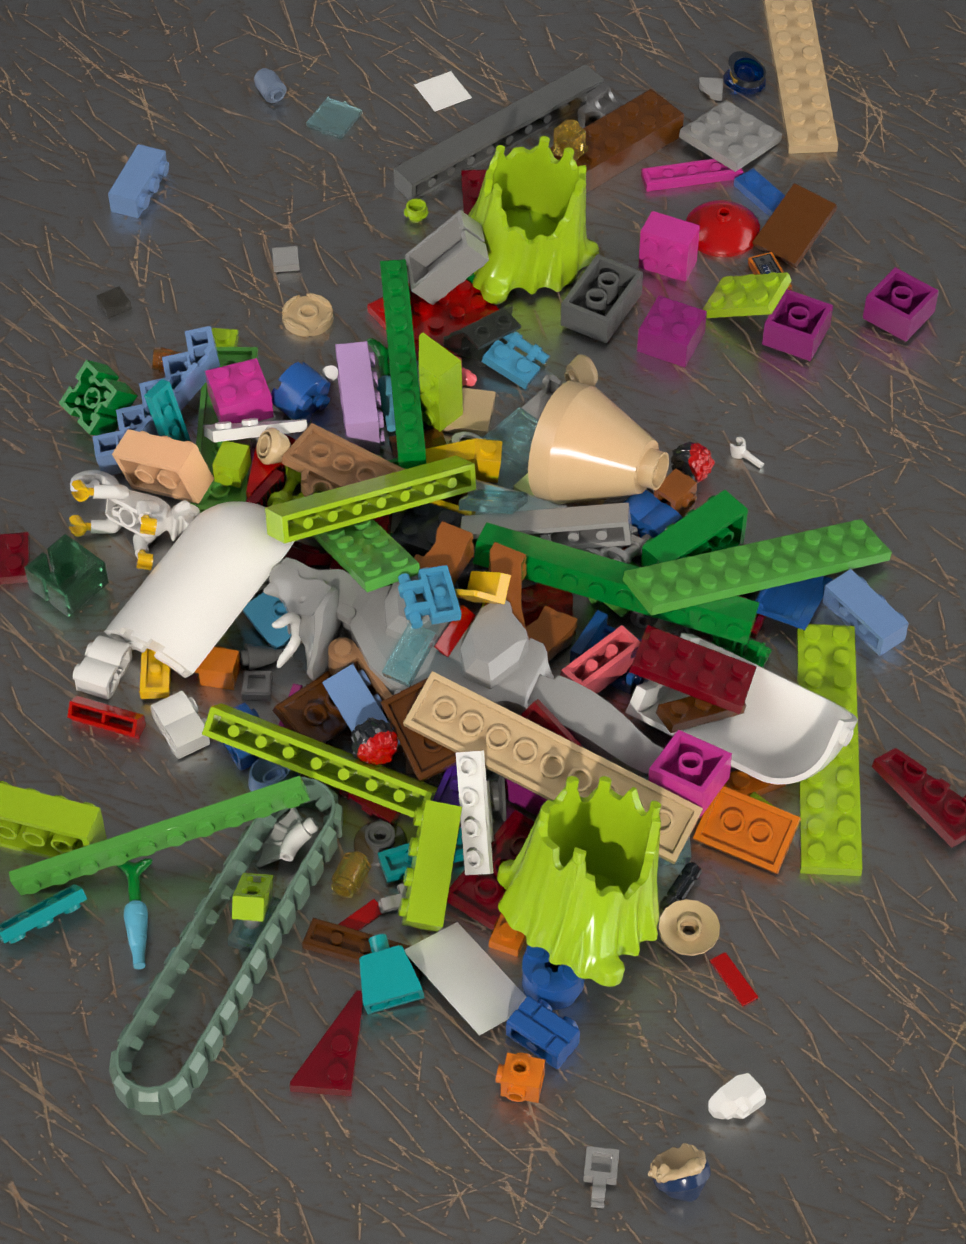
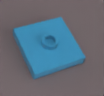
[242,592,291,649]

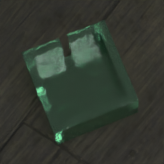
[24,534,109,617]

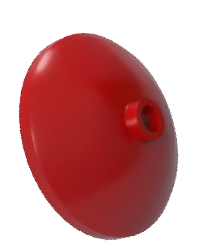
[686,200,760,257]

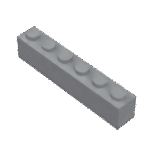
[461,502,632,557]

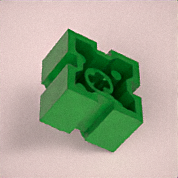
[59,360,138,436]

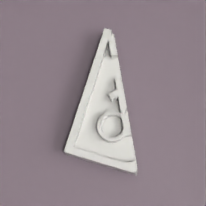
[203,418,307,442]

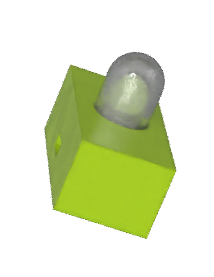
[232,873,273,929]

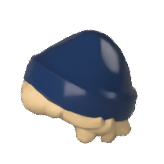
[648,1143,711,1202]

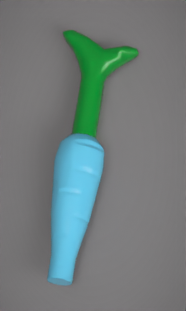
[367,338,395,432]
[117,858,153,969]

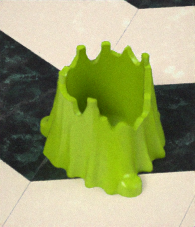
[468,136,599,304]
[497,776,661,987]

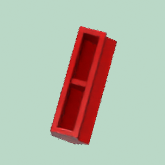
[67,696,146,739]

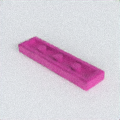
[641,159,743,192]

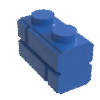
[506,996,580,1069]

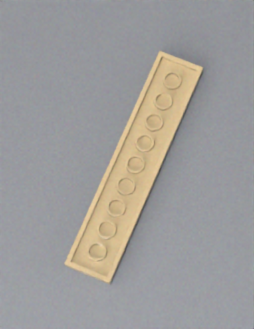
[763,0,838,154]
[403,671,703,865]

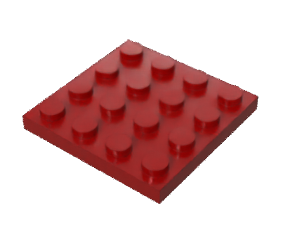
[367,280,499,365]

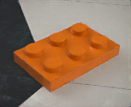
[693,786,801,875]

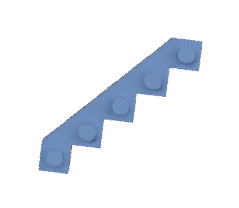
[93,326,220,475]

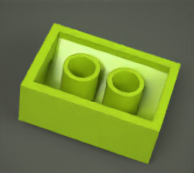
[419,333,463,432]

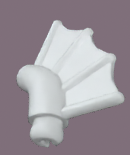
[256,808,319,868]

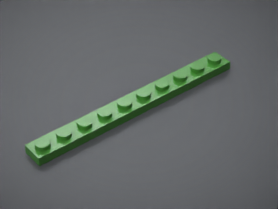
[9,776,310,896]

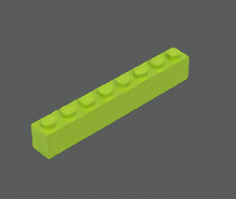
[265,455,476,544]
[202,703,438,818]

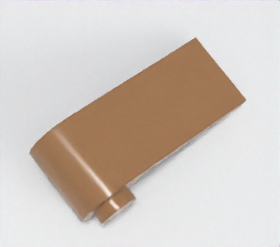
[328,637,392,701]

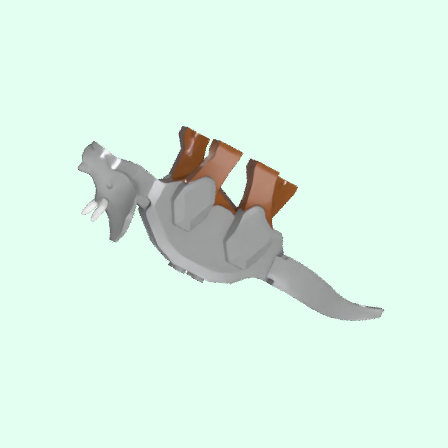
[263,521,664,780]

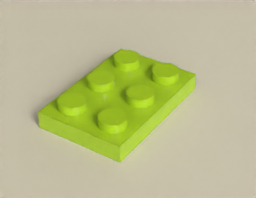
[702,272,792,318]

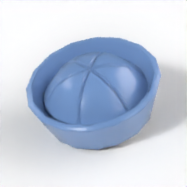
[248,758,299,791]

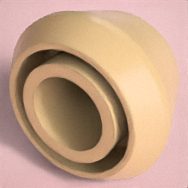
[564,354,598,387]
[256,427,291,465]

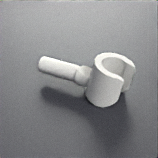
[730,437,764,469]

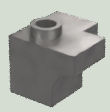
[577,82,623,129]

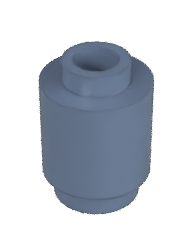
[254,68,287,103]

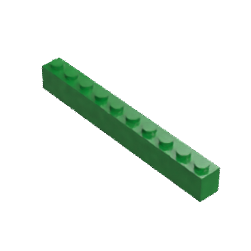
[380,259,426,469]
[473,522,760,645]

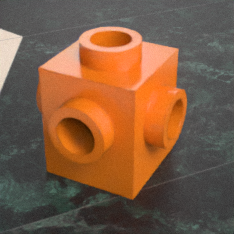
[496,1052,545,1103]

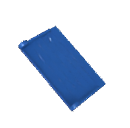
[755,576,833,630]

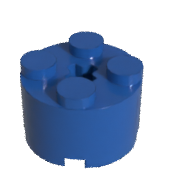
[271,362,331,424]
[522,945,584,1010]

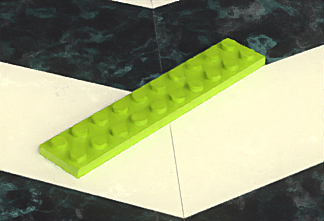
[797,624,862,876]

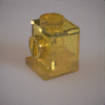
[553,119,589,161]

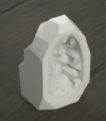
[708,1073,766,1120]

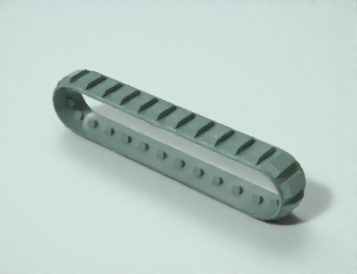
[109,777,344,1115]

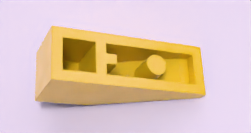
[425,438,502,483]

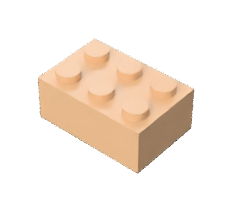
[112,429,214,504]

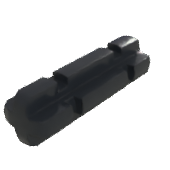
[660,862,702,910]

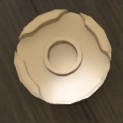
[282,293,333,337]

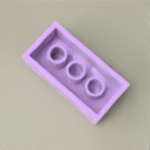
[335,341,385,456]

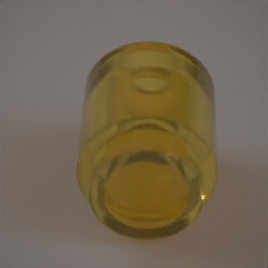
[331,851,371,898]

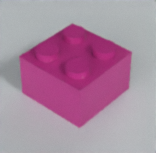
[638,211,700,282]
[205,358,274,423]
[648,730,732,817]

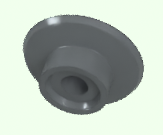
[489,775,506,821]
[354,820,408,866]

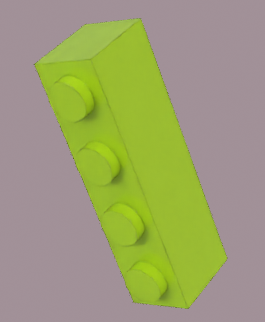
[398,800,462,932]

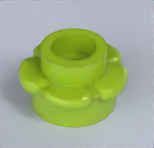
[404,199,429,222]

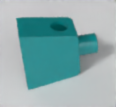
[359,934,425,1014]

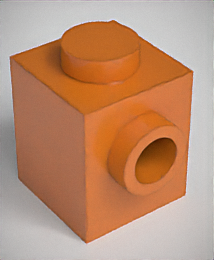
[195,646,241,690]

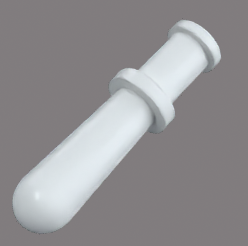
[321,365,338,382]

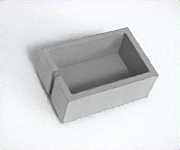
[405,210,489,305]

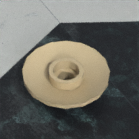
[658,899,720,956]

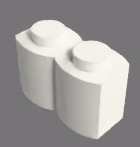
[73,635,133,700]
[150,691,210,759]

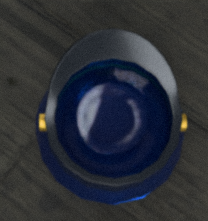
[723,51,766,94]

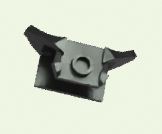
[443,304,521,368]

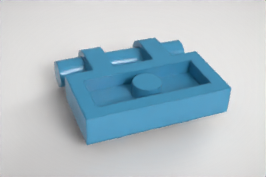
[481,331,550,390]
[398,565,462,629]

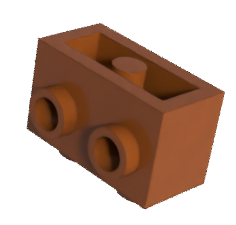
[654,469,697,518]

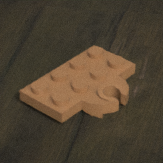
[282,423,405,497]

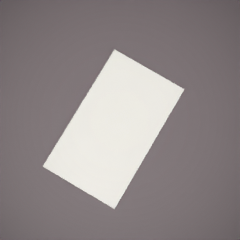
[405,922,526,1036]

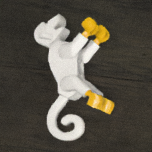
[68,470,201,570]

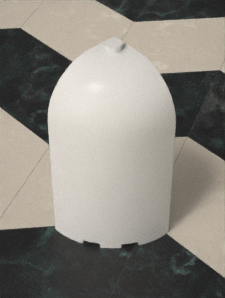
[104,501,295,678]
[625,633,858,784]

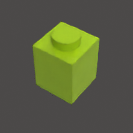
[212,441,251,488]

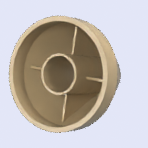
[528,381,669,505]

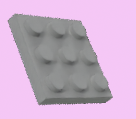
[679,100,782,172]

